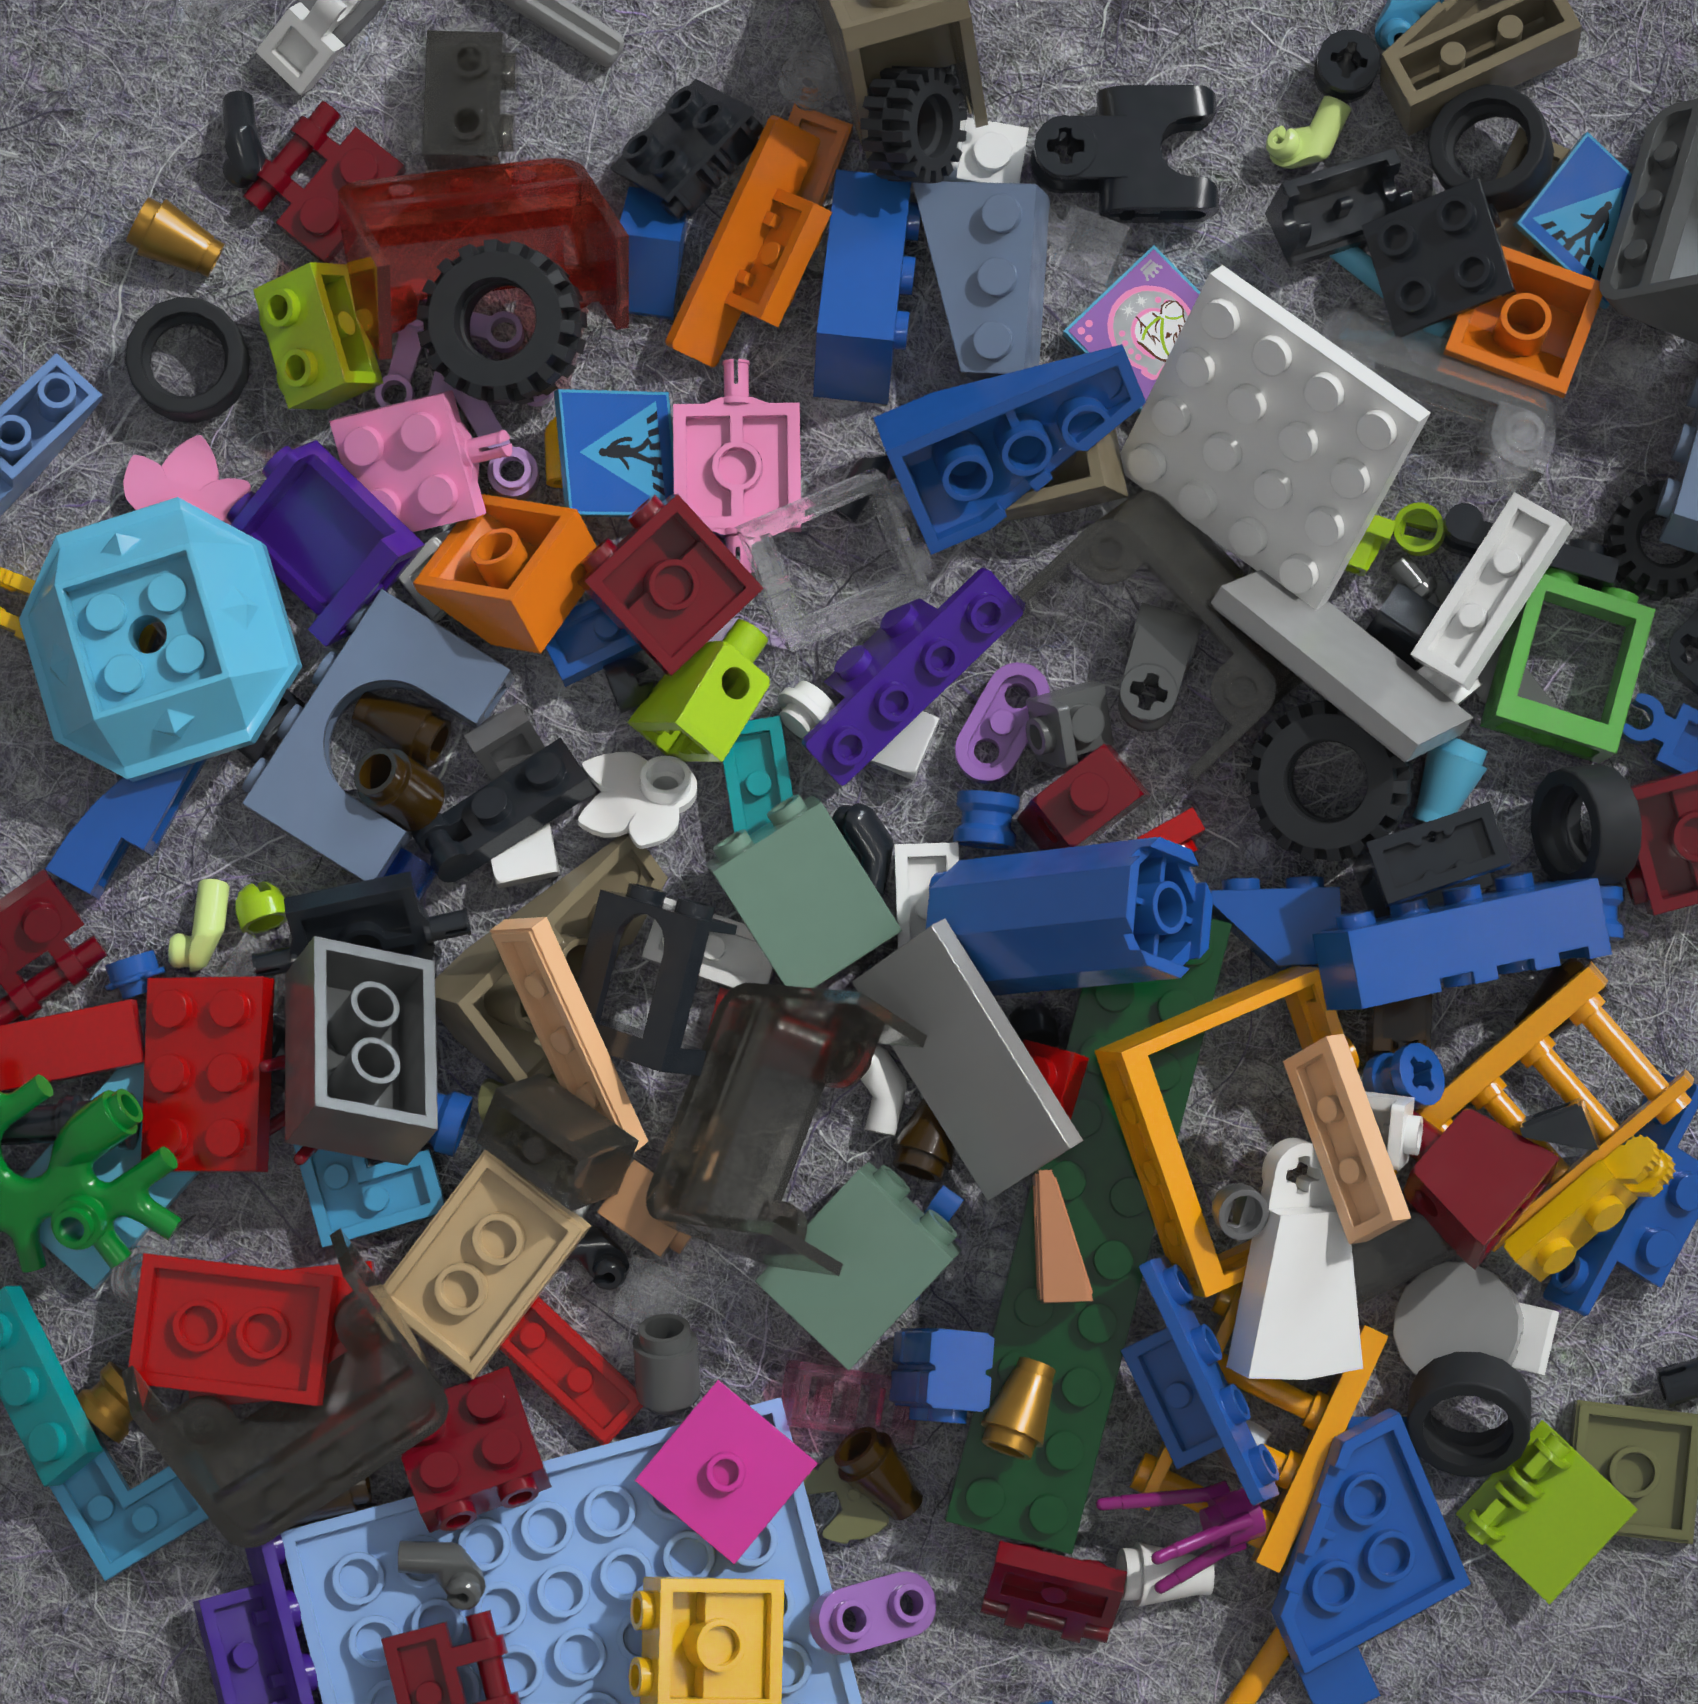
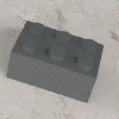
[285,936,438,1166]

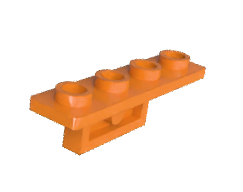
[665,115,832,367]

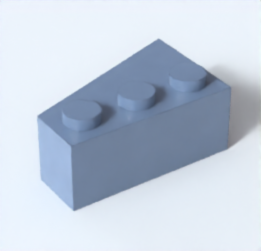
[912,181,1050,382]

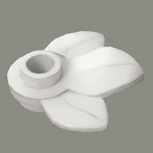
[578,752,697,849]

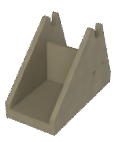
[817,0,988,159]

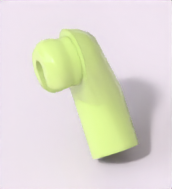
[1266,96,1352,169]
[168,879,230,972]

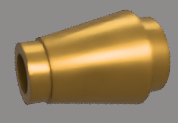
[126,197,225,277]
[981,1357,1056,1460]

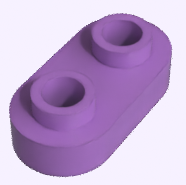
[955,662,1050,784]
[809,1571,936,1655]

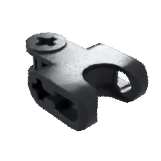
[1030,85,1219,223]

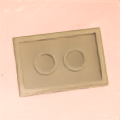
[373,1146,592,1379]

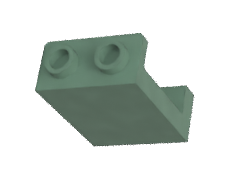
[706,794,902,1001]
[755,1162,962,1371]

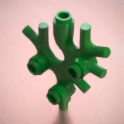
[0,1074,183,1273]

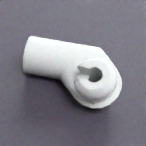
[845,1043,907,1137]

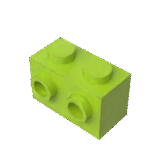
[253,262,384,410]

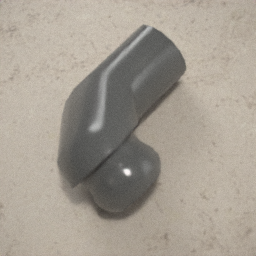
[398,1541,486,1610]

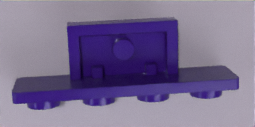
[802,568,1023,786]
[193,1515,318,1704]

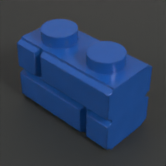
[889,1328,995,1424]

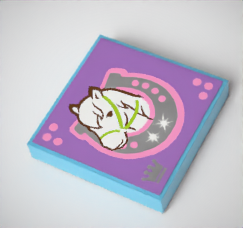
[1063,245,1200,413]

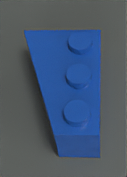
[813,169,921,405]

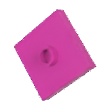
[634,1380,818,1564]

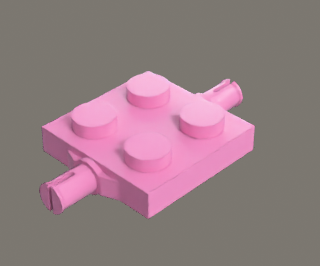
[673,359,801,574]
[329,390,512,532]

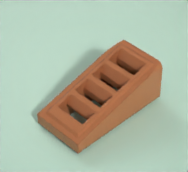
[1032,1170,1093,1304]

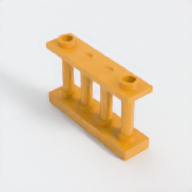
[1416,961,1694,1252]
[1129,1281,1388,1573]

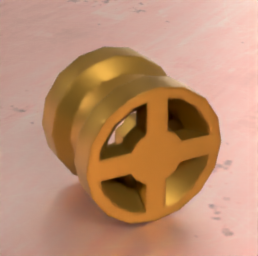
[76,1361,156,1443]

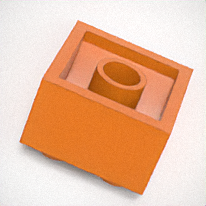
[1443,245,1603,399]
[413,494,596,654]

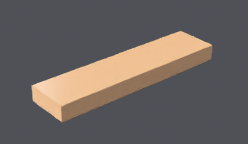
[490,917,648,1153]

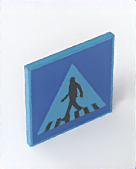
[1513,132,1632,309]
[554,389,674,517]

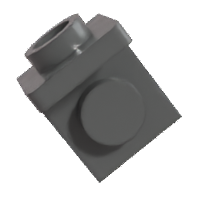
[1026,680,1114,768]

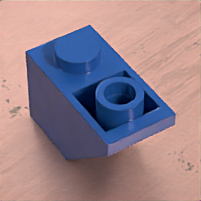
[1210,876,1341,971]

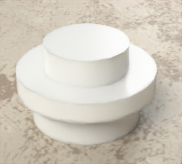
[777,681,836,738]

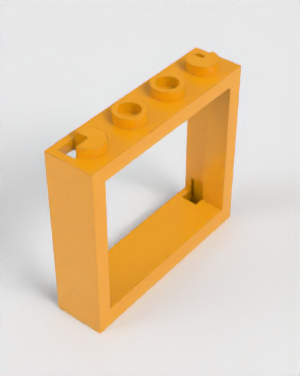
[1094,966,1398,1298]

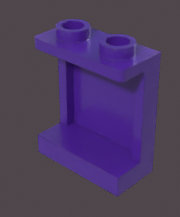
[226,440,425,647]

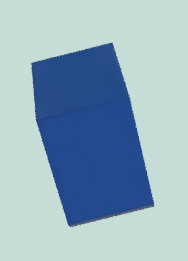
[611,187,689,320]

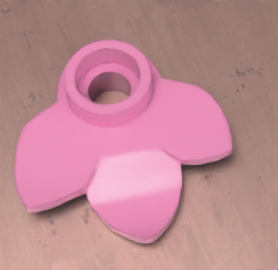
[123,435,251,525]

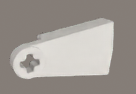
[1226,1138,1363,1380]

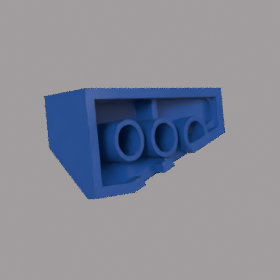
[873,344,1146,555]

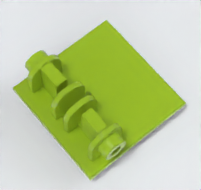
[1456,1420,1638,1605]

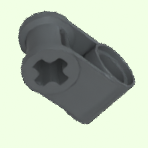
[1118,602,1203,732]

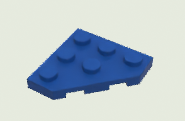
[1271,1408,1471,1674]

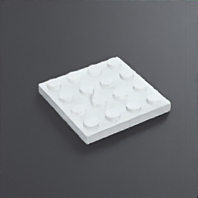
[1120,265,1431,610]

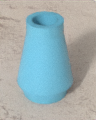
[1412,738,1488,822]

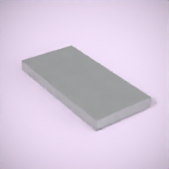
[1210,570,1473,762]
[852,919,1083,1201]

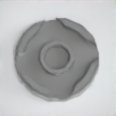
[1393,1262,1524,1375]

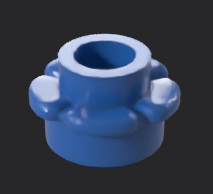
[104,950,166,1000]

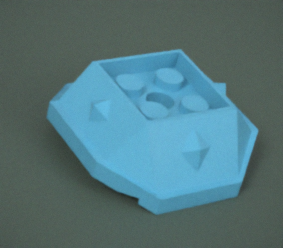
[19,497,302,782]

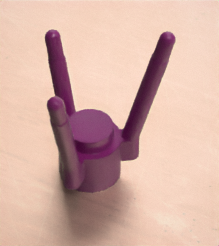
[1096,1480,1266,1594]

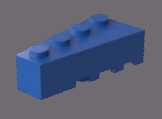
[1312,872,1612,1010]

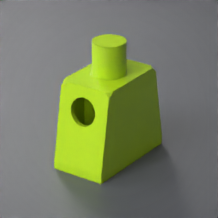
[627,619,770,762]

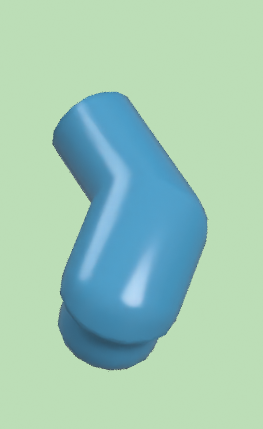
[1375,0,1444,50]

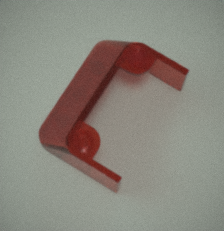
[338,158,629,360]

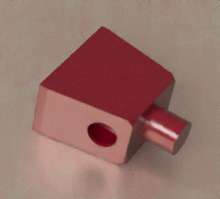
[1016,744,1151,851]
[1403,1109,1560,1270]

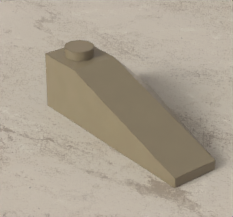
[435,833,668,1097]

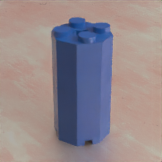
[926,837,1213,996]

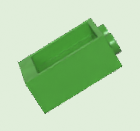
[1480,568,1656,764]

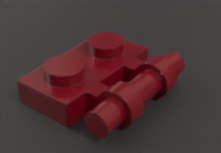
[242,100,406,263]
[0,869,108,1026]
[980,1541,1127,1643]
[381,1610,521,1704]

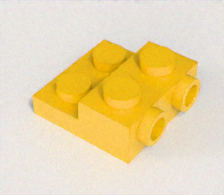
[628,1577,784,1704]

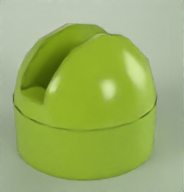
[1393,502,1445,556]
[235,881,287,934]

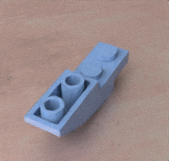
[0,353,102,516]

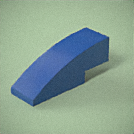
[45,759,207,900]

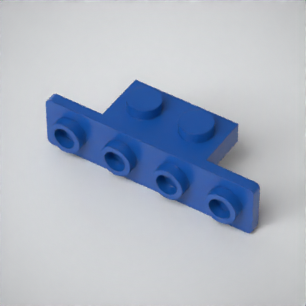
[1543,1073,1698,1317]
[1121,1256,1279,1506]

